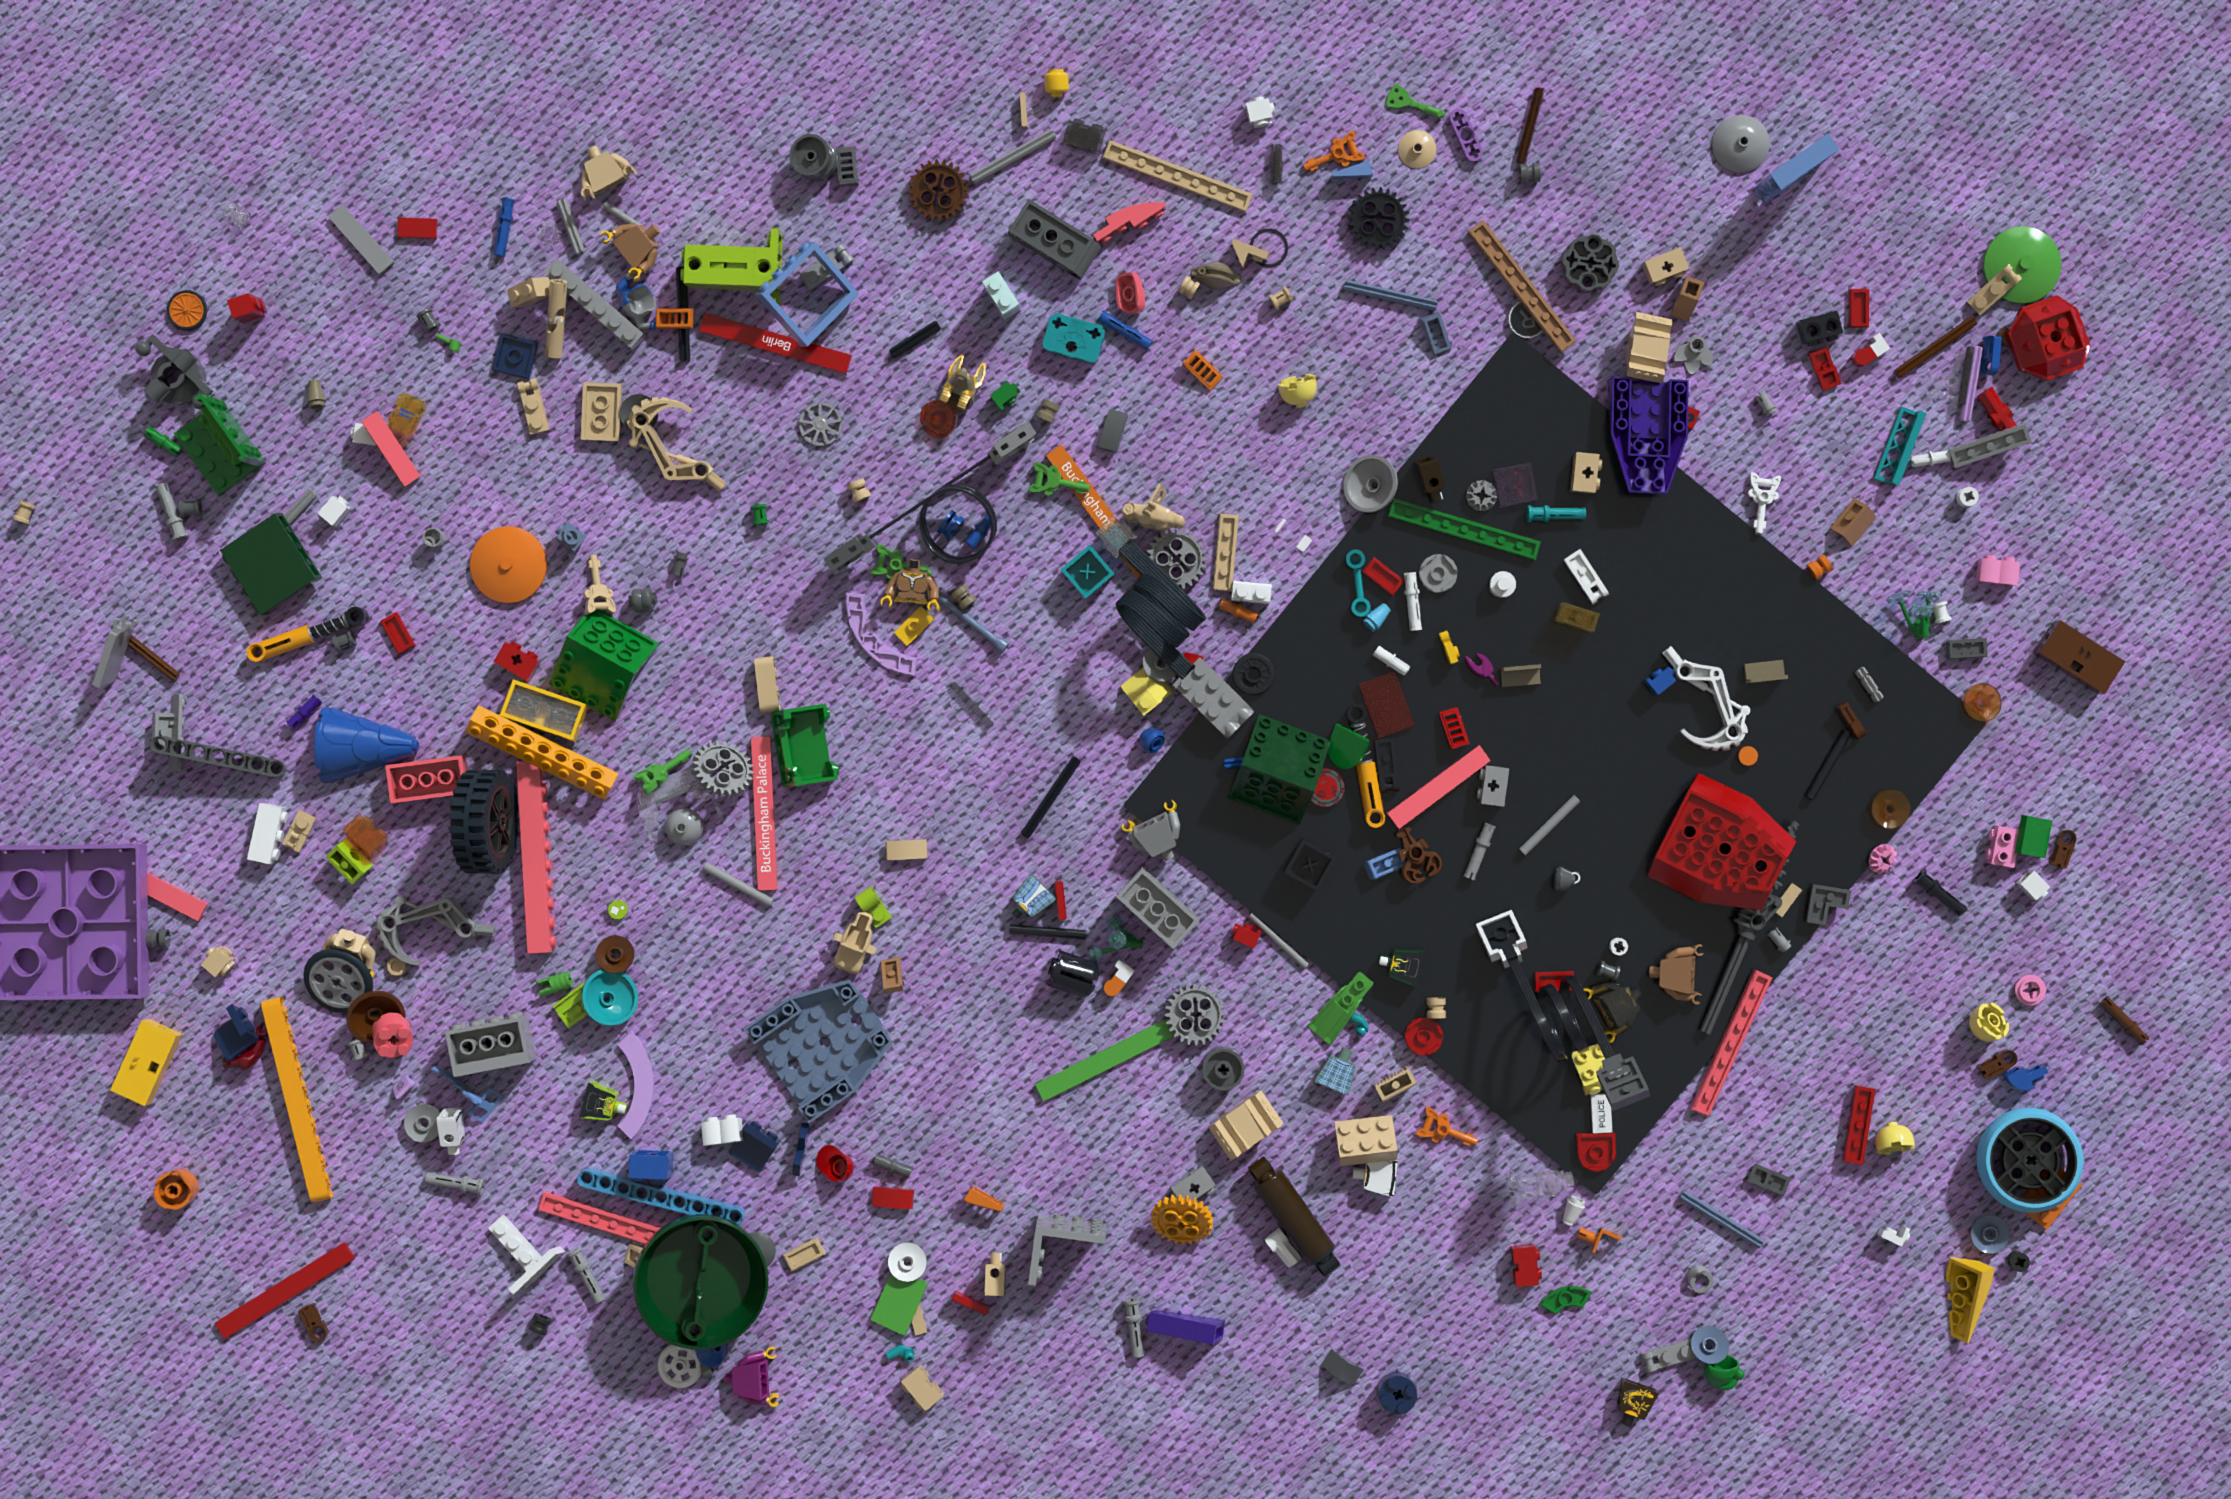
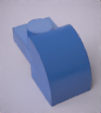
[2002,1064,2049,1090]

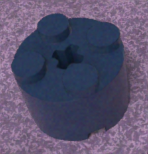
[1377,1371,1417,1414]

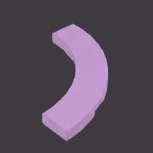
[846,593,917,676]
[618,1031,654,1139]

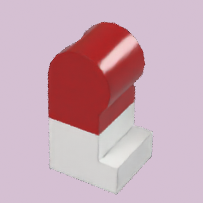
[1851,333,1890,367]

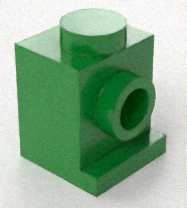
[990,381,1021,412]

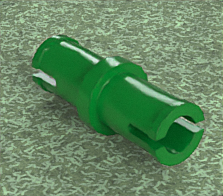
[143,426,183,458]

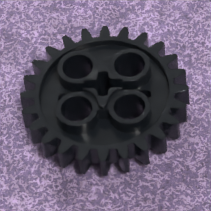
[1347,187,1410,251]

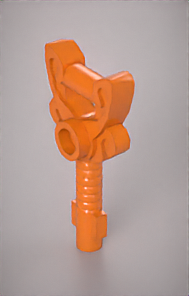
[1303,131,1366,172]
[1415,1107,1478,1146]

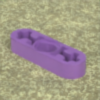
[1449,109,1483,163]

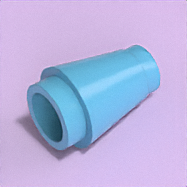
[1363,603,1391,632]

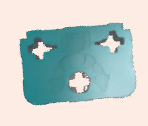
[1042,313,1105,364]

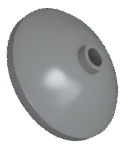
[1712,115,1770,173]
[1344,455,1398,513]

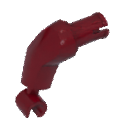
[223,1025,268,1071]

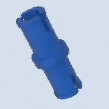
[965,514,998,549]

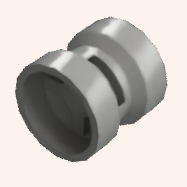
[423,528,446,548]

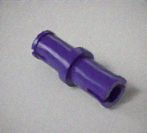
[286,694,322,730]

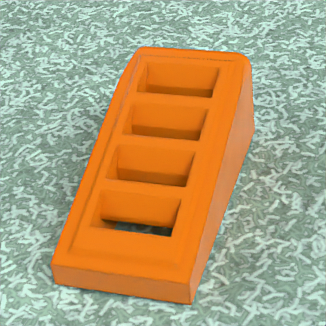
[656,308,694,330]
[1182,350,1223,391]
[963,1186,1004,1211]

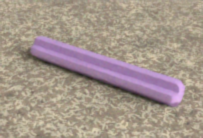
[1959,346,1983,422]

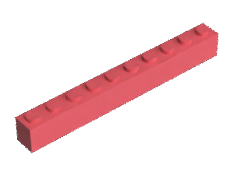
[516,761,557,954]

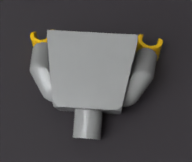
[1121,800,1180,861]

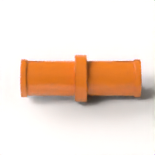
[1219,598,1259,624]

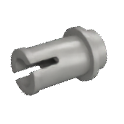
[1755,391,1777,417]
[1767,927,1791,953]

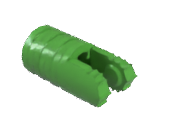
[536,971,573,997]

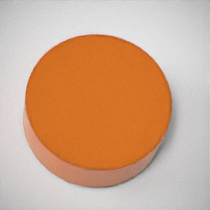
[1737,746,1758,766]

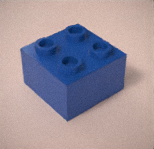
[629,1150,674,1183]

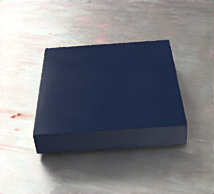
[492,333,539,380]

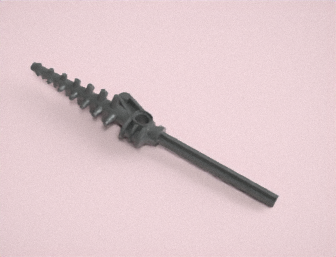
[1700,820,1799,1034]

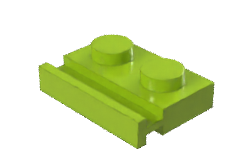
[552,983,587,1029]

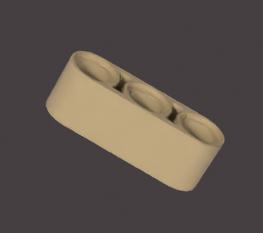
[754,656,781,713]

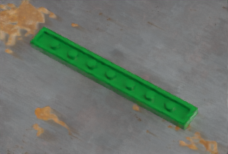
[1387,498,1541,561]

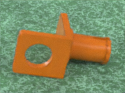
[1577,1227,1622,1254]

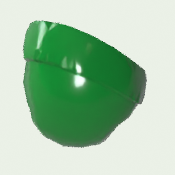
[1704,1354,1745,1391]

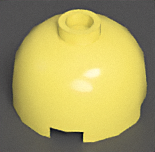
[1278,374,1317,408]
[1969,1002,2009,1042]
[1875,1122,1915,1154]

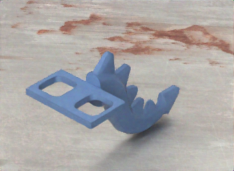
[431,1066,503,1123]

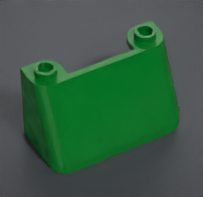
[771,704,839,788]

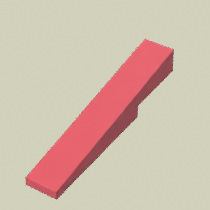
[1387,745,1491,829]

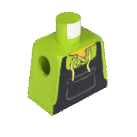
[579,1080,628,1120]

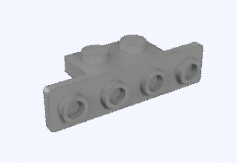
[151,694,185,771]

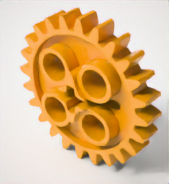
[1150,1194,1213,1246]

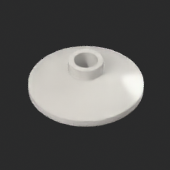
[888,1243,927,1282]

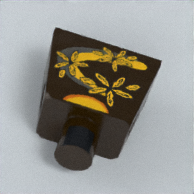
[1616,1377,1659,1427]

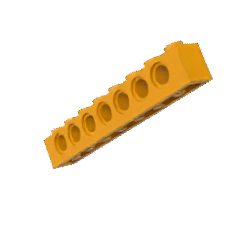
[465,705,619,800]

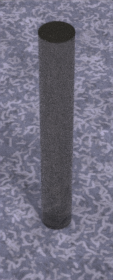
[1958,346,1974,405]
[949,682,994,729]

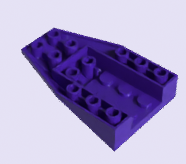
[1607,376,1689,494]

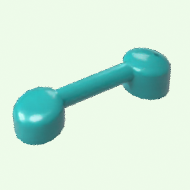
[1346,549,1371,617]

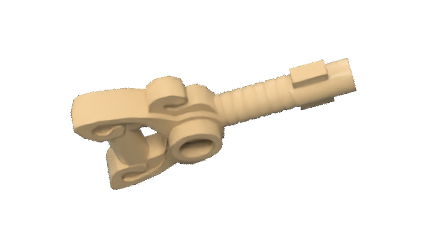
[583,555,616,615]

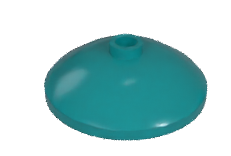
[581,969,638,1026]

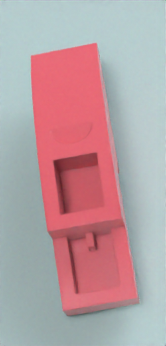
[1093,202,1166,244]

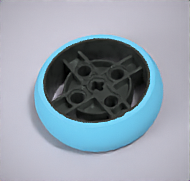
[1976,1108,2084,1213]

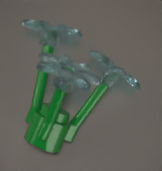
[1886,590,1942,638]

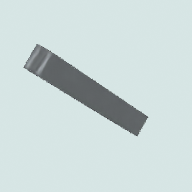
[150,736,287,777]

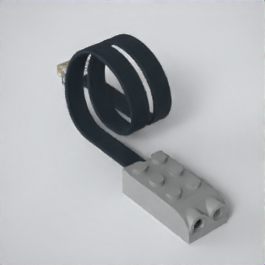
[1095,516,1254,739]

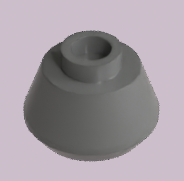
[1554,867,1575,893]

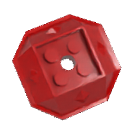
[2005,295,2090,381]

